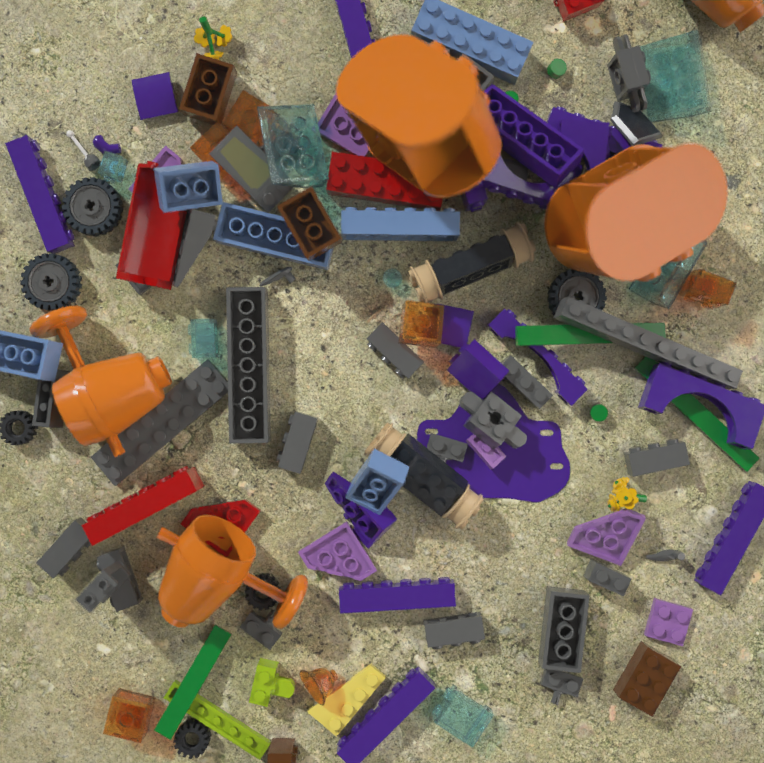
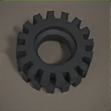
[0,410,38,445]
[244,573,281,611]
[173,719,211,759]

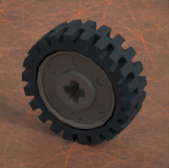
[62,177,123,237]
[20,253,82,311]
[547,269,607,325]

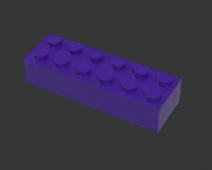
[484,84,585,189]

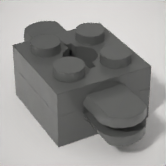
[607,34,651,112]
[459,391,527,449]

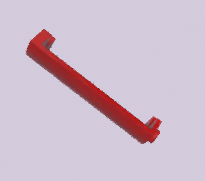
[116,161,187,290]

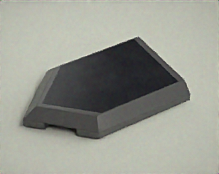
[610,101,663,146]

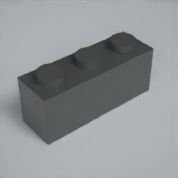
[367,322,424,379]
[501,355,553,409]
[32,369,70,428]
[276,411,318,474]
[623,438,690,477]
[36,517,91,578]
[97,546,143,612]
[424,612,485,649]

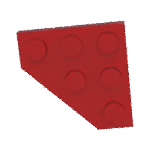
[181,499,261,558]

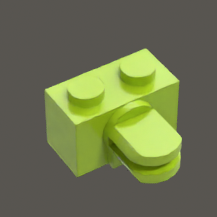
[249,658,295,707]

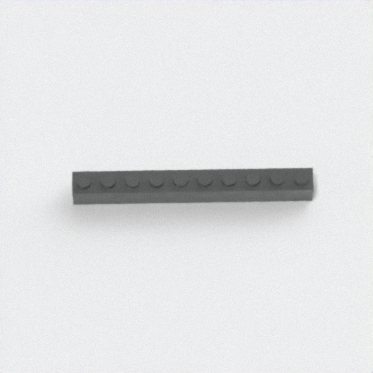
[554,297,743,389]

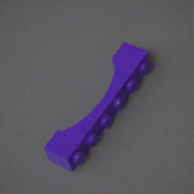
[486,308,588,406]

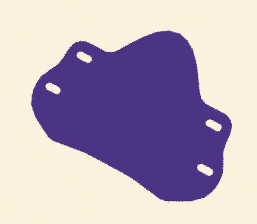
[417,383,570,502]

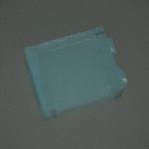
[432,684,494,748]

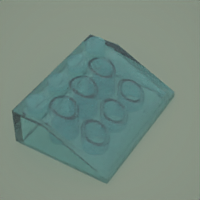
[640,30,712,123]
[257,104,329,188]

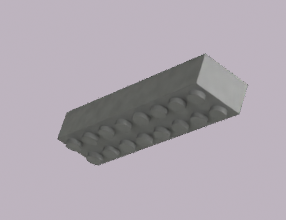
[226,287,271,444]

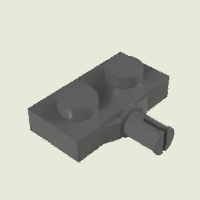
[426,433,468,463]
[240,609,282,650]
[540,669,583,705]

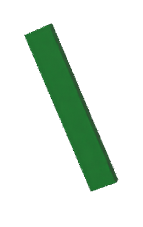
[154,624,232,740]

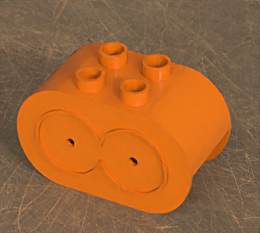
[336,35,501,198]
[544,143,728,282]

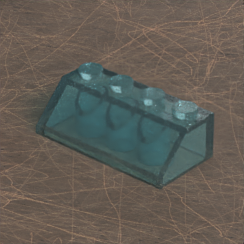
[629,240,707,309]

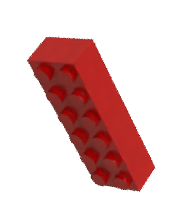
[326,151,443,211]
[81,466,205,546]

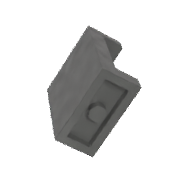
[75,561,132,613]

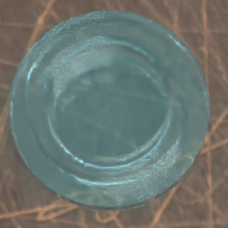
[383,268,402,288]

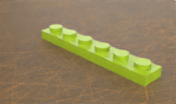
[163,679,271,760]

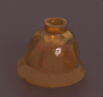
[299,668,338,706]

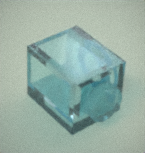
[98,151,129,184]

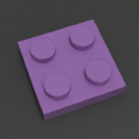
[644,598,693,646]

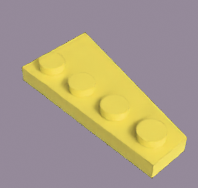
[307,664,386,737]

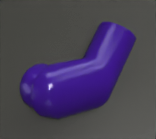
[92,135,121,155]

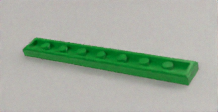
[515,323,666,346]
[634,356,760,472]

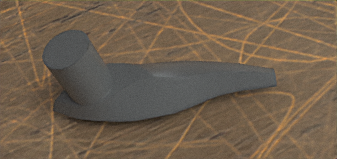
[259,267,296,287]
[646,549,685,561]

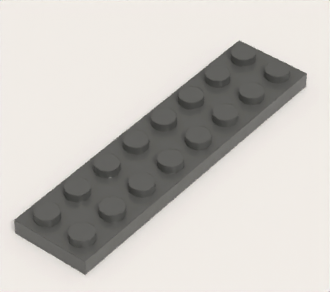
[91,359,228,486]

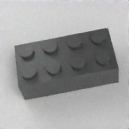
[538,586,590,673]

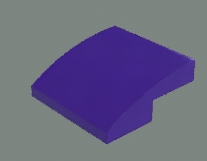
[132,72,179,120]
[426,303,474,348]

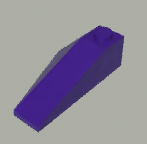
[324,472,397,549]

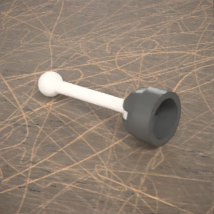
[66,130,101,171]

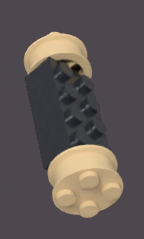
[408,222,536,306]
[364,422,484,530]

